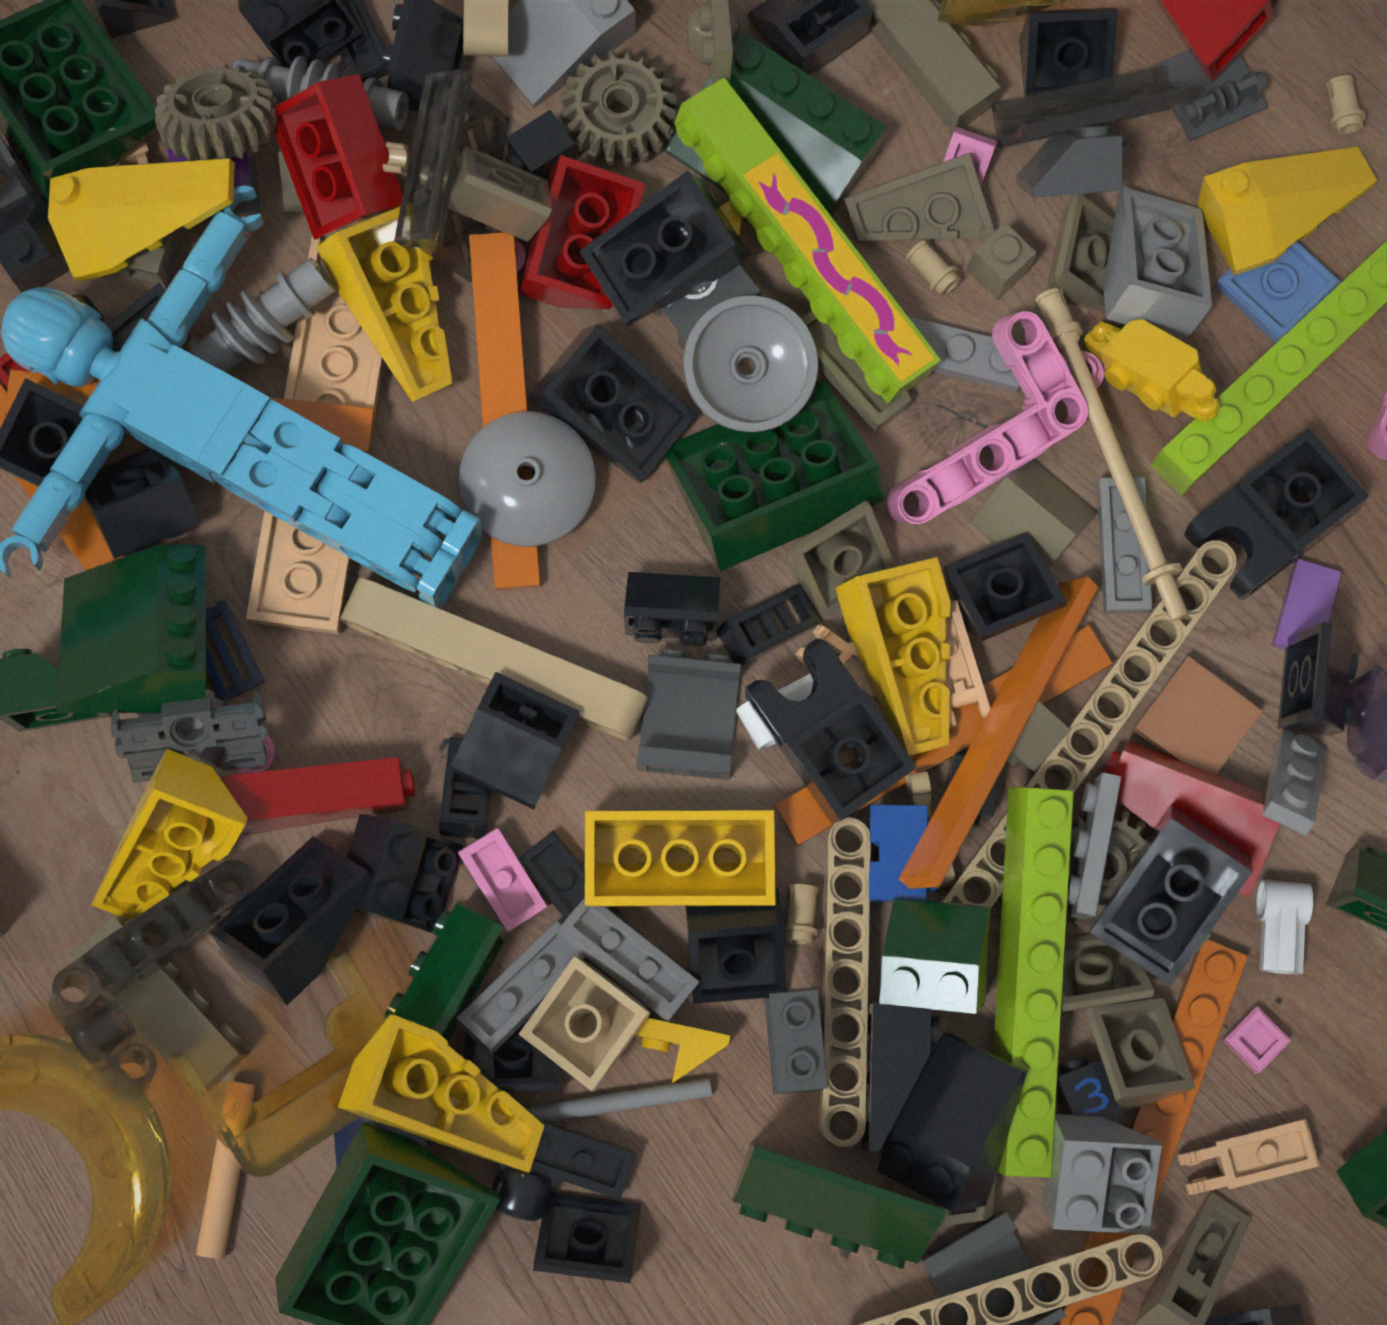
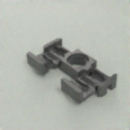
[111,692,267,783]

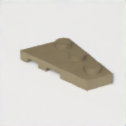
[842,153,995,241]
[801,311,911,432]

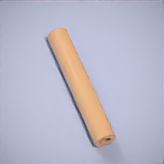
[196,1081,256,1259]

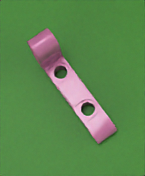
[886,311,1088,524]

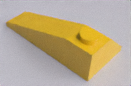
[1197,146,1377,276]
[48,158,235,282]
[316,202,453,402]
[835,557,950,756]
[91,749,247,921]
[337,1015,545,1173]

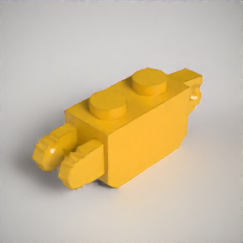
[1084,319,1220,422]

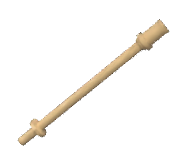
[1035,288,1189,622]

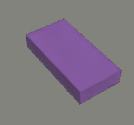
[1271,559,1342,650]

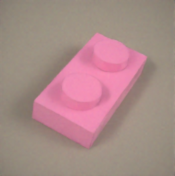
[458,828,547,933]

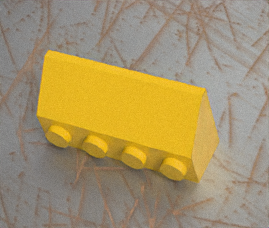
[585,810,775,907]

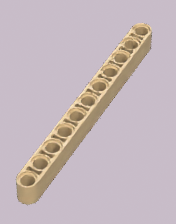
[940,540,1236,909]

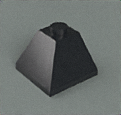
[0,188,70,293]

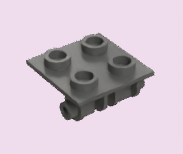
[1151,50,1268,141]

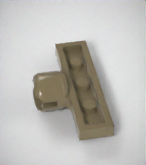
[687,0,740,83]

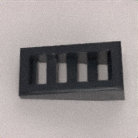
[717,583,822,667]
[439,737,491,839]

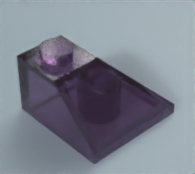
[1346,664,1387,783]

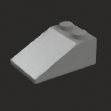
[490,0,636,109]
[1104,187,1212,341]

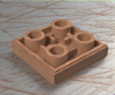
[1132,656,1263,774]

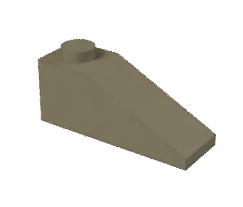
[1135,1192,1252,1325]

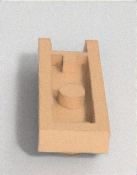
[946,600,990,728]

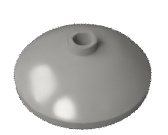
[683,296,818,432]
[459,411,596,547]

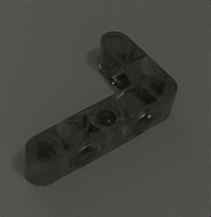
[49,860,255,1099]

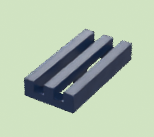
[206,599,265,702]

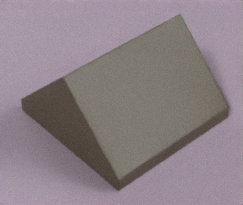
[445,145,552,242]
[1046,194,1114,312]
[970,460,1097,569]
[785,500,896,620]
[1061,934,1154,1013]
[1085,998,1195,1111]

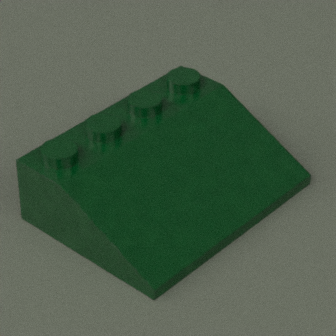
[0,0,157,202]
[665,31,887,217]
[664,379,885,572]
[56,544,206,713]
[275,1122,500,1325]
[732,1145,946,1269]

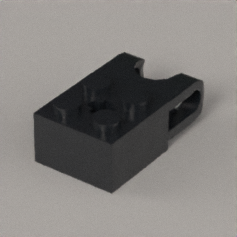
[1184,428,1369,600]
[745,638,917,824]

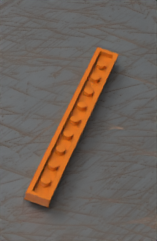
[1056,940,1248,1325]

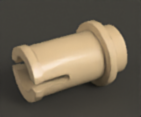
[1325,75,1366,135]
[905,240,961,297]
[784,884,819,945]

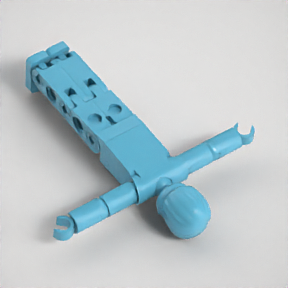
[0,186,483,609]

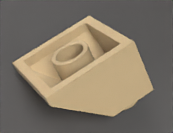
[519,956,651,1092]

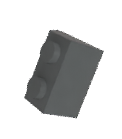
[1016,118,1122,197]

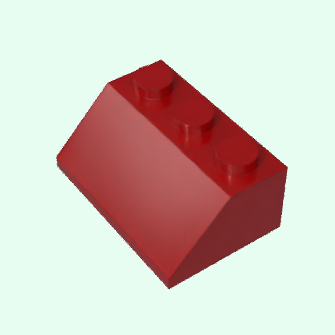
[274,74,406,240]
[518,155,645,309]

